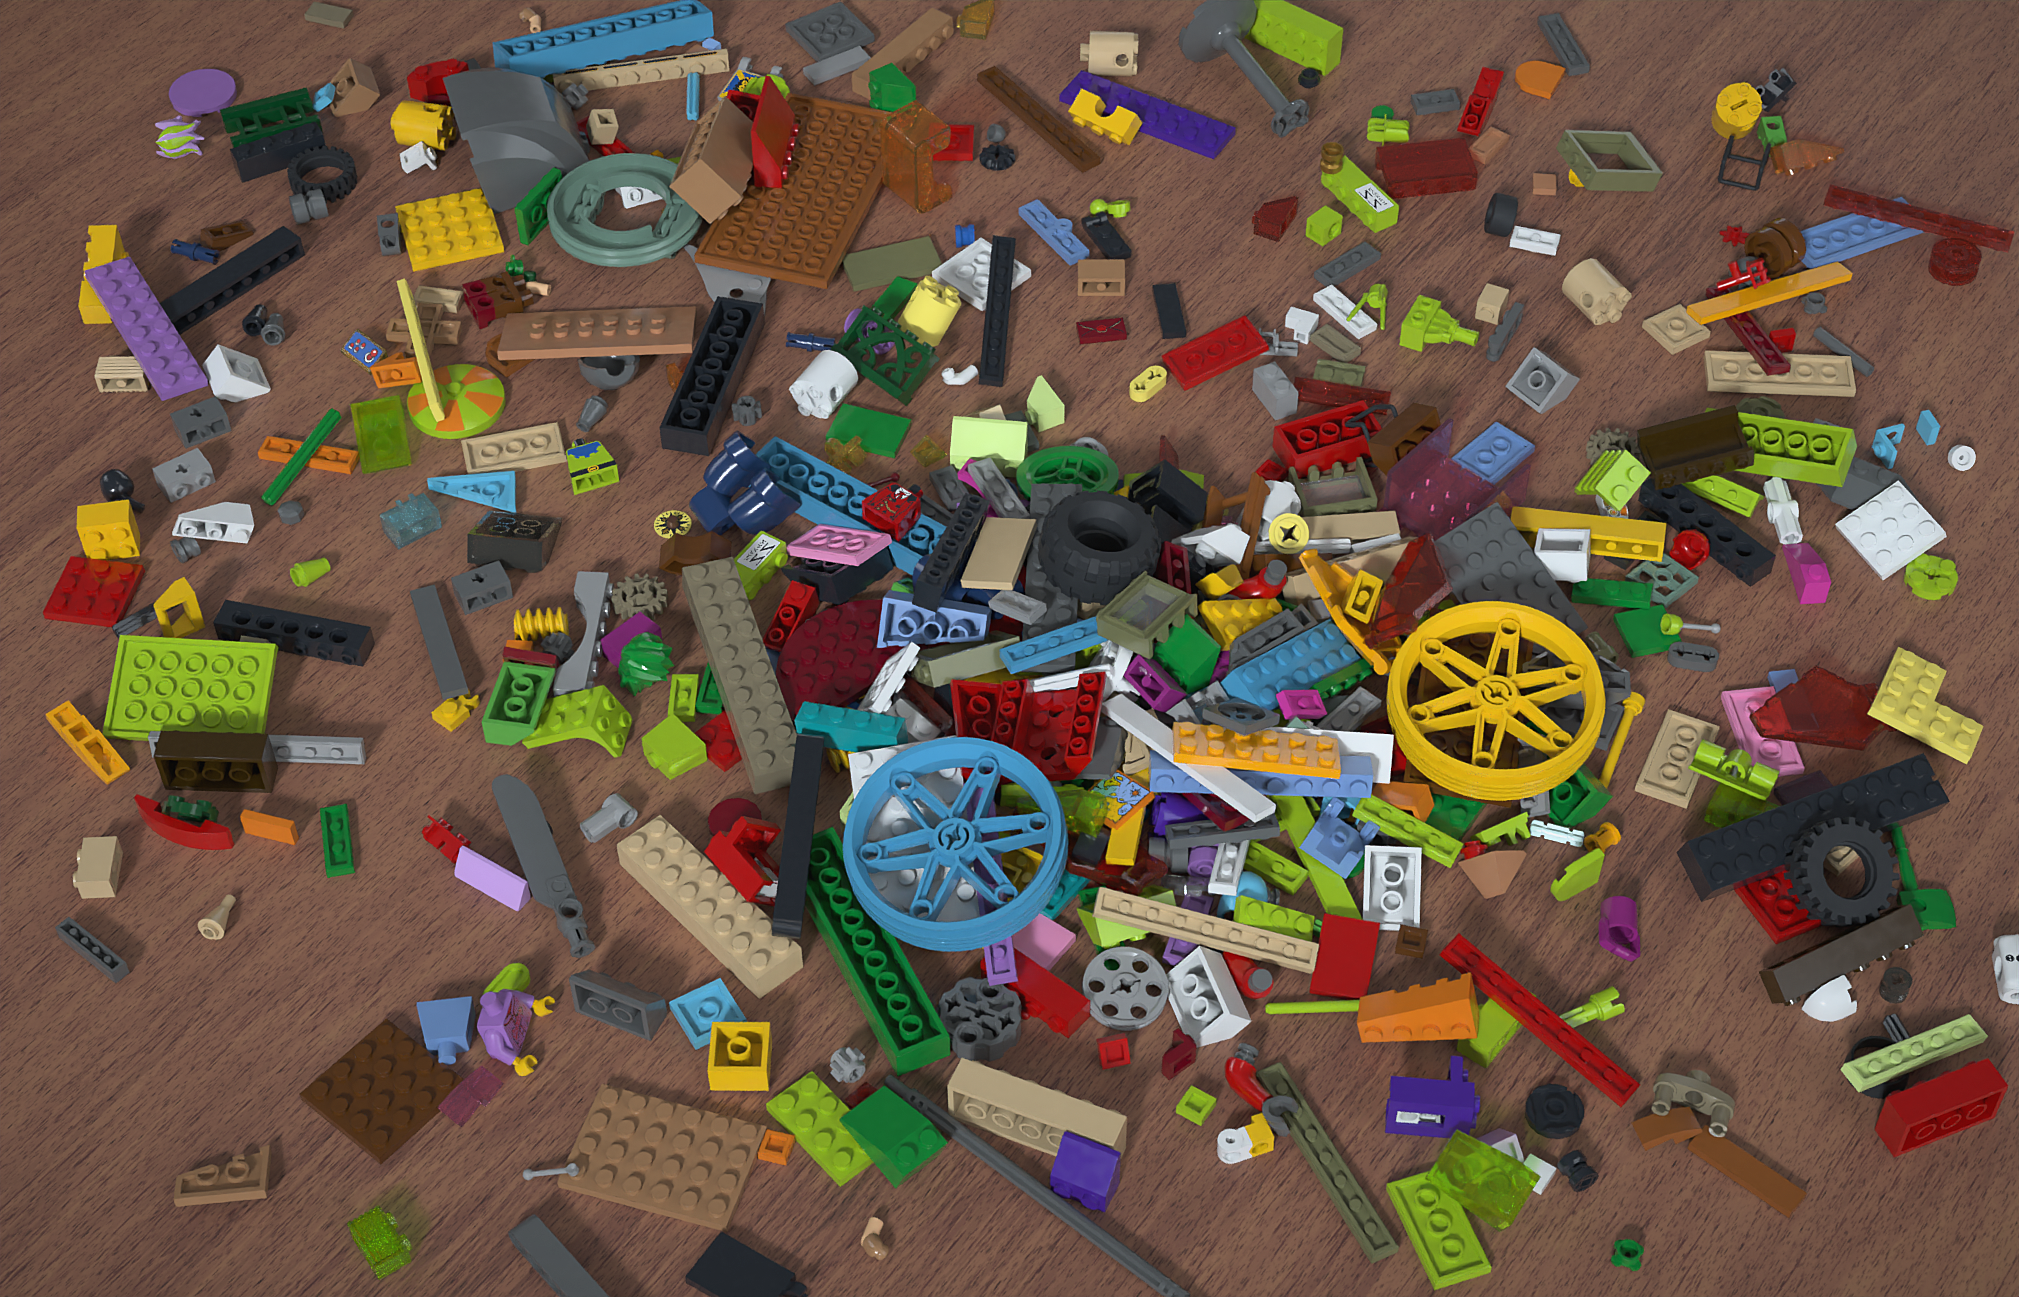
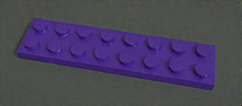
[1059,70,1236,159]

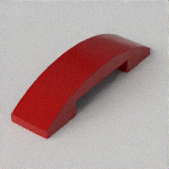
[134,794,235,850]

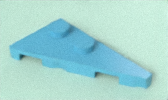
[427,471,516,512]

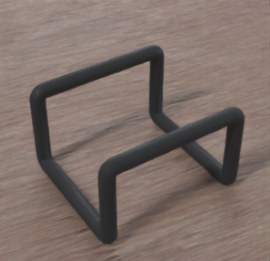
[1718,135,1771,191]
[1345,404,1398,468]

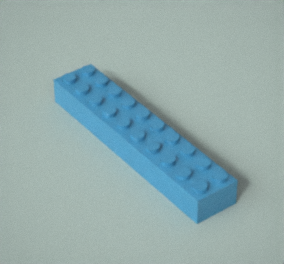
[492,0,714,78]
[749,436,946,576]

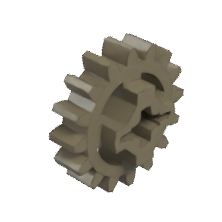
[1586,428,1641,465]
[611,573,668,620]

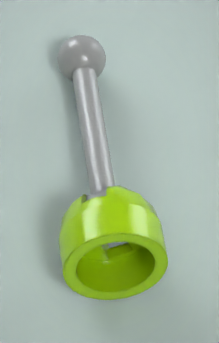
[1660,614,1721,635]

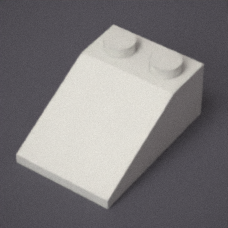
[1363,845,1422,931]

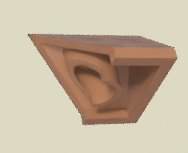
[1458,850,1527,899]

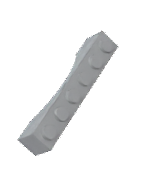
[553,571,614,697]

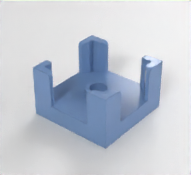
[1299,797,1380,879]

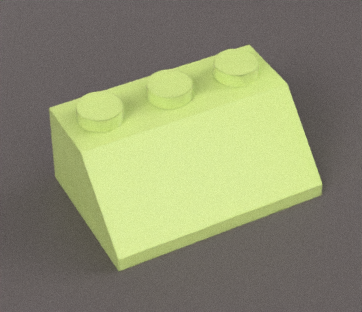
[950,416,1028,477]

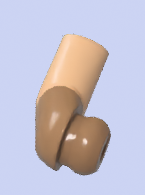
[519,7,541,33]
[861,1217,889,1260]

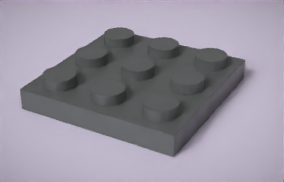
[785,1,875,62]

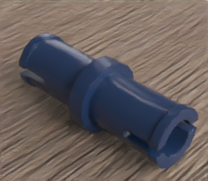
[171,239,220,265]
[786,332,836,352]

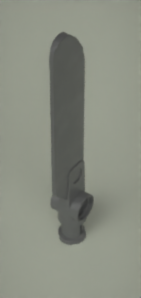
[492,774,595,958]

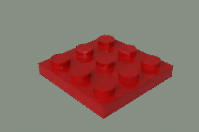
[43,556,145,627]

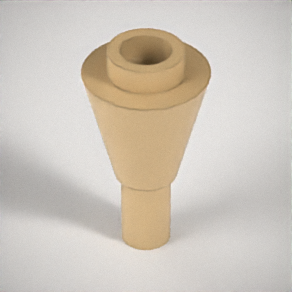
[198,895,236,940]

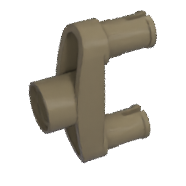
[1652,1070,1735,1137]

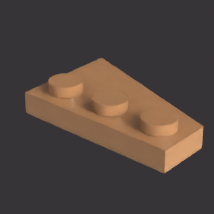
[174,1145,272,1207]

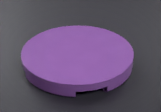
[169,69,237,117]

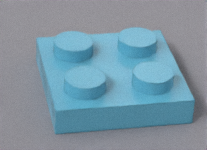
[669,978,747,1050]

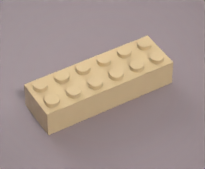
[947,1058,1127,1160]

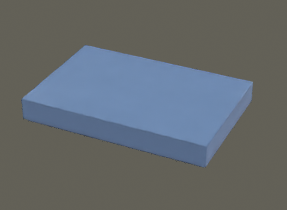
[1449,422,1535,490]

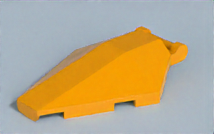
[1299,549,1402,675]

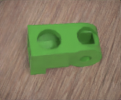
[1757,116,1787,157]

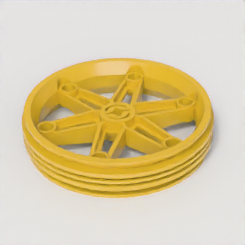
[1386,601,1606,801]

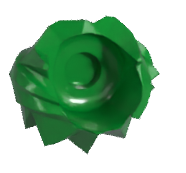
[618,632,675,696]

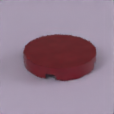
[708,798,762,837]

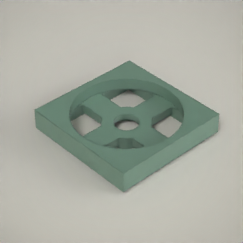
[1625,553,1699,609]

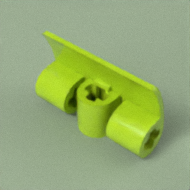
[1688,739,1780,801]

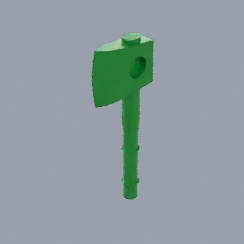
[1891,826,1956,931]

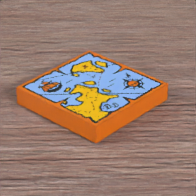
[1076,769,1155,830]

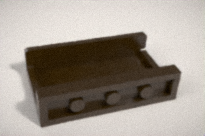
[1637,405,1754,490]

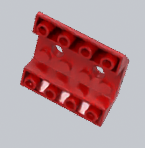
[991,672,1107,781]

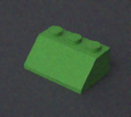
[482,662,556,746]

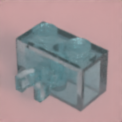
[380,493,442,550]

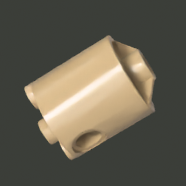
[1080,30,1138,76]
[1562,259,1632,325]

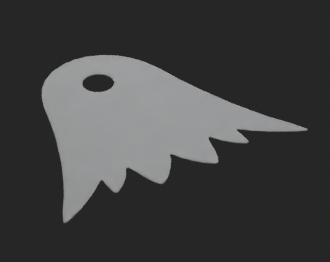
[683,244,771,302]

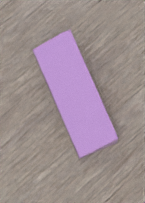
[454,846,531,911]

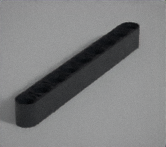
[772,733,824,939]

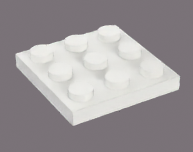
[932,238,1031,311]
[1835,481,1947,580]
[857,642,920,714]

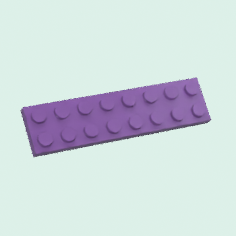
[85,257,208,401]

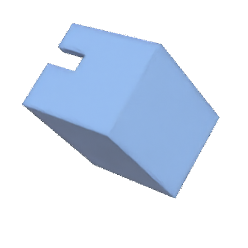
[702,37,721,51]

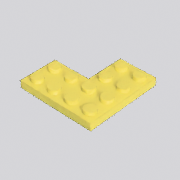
[1867,647,1983,764]

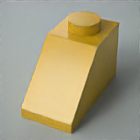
[1341,570,1383,624]

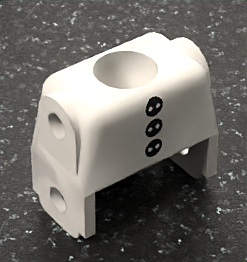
[1992,934,2019,1005]

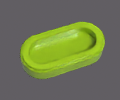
[483,963,530,995]

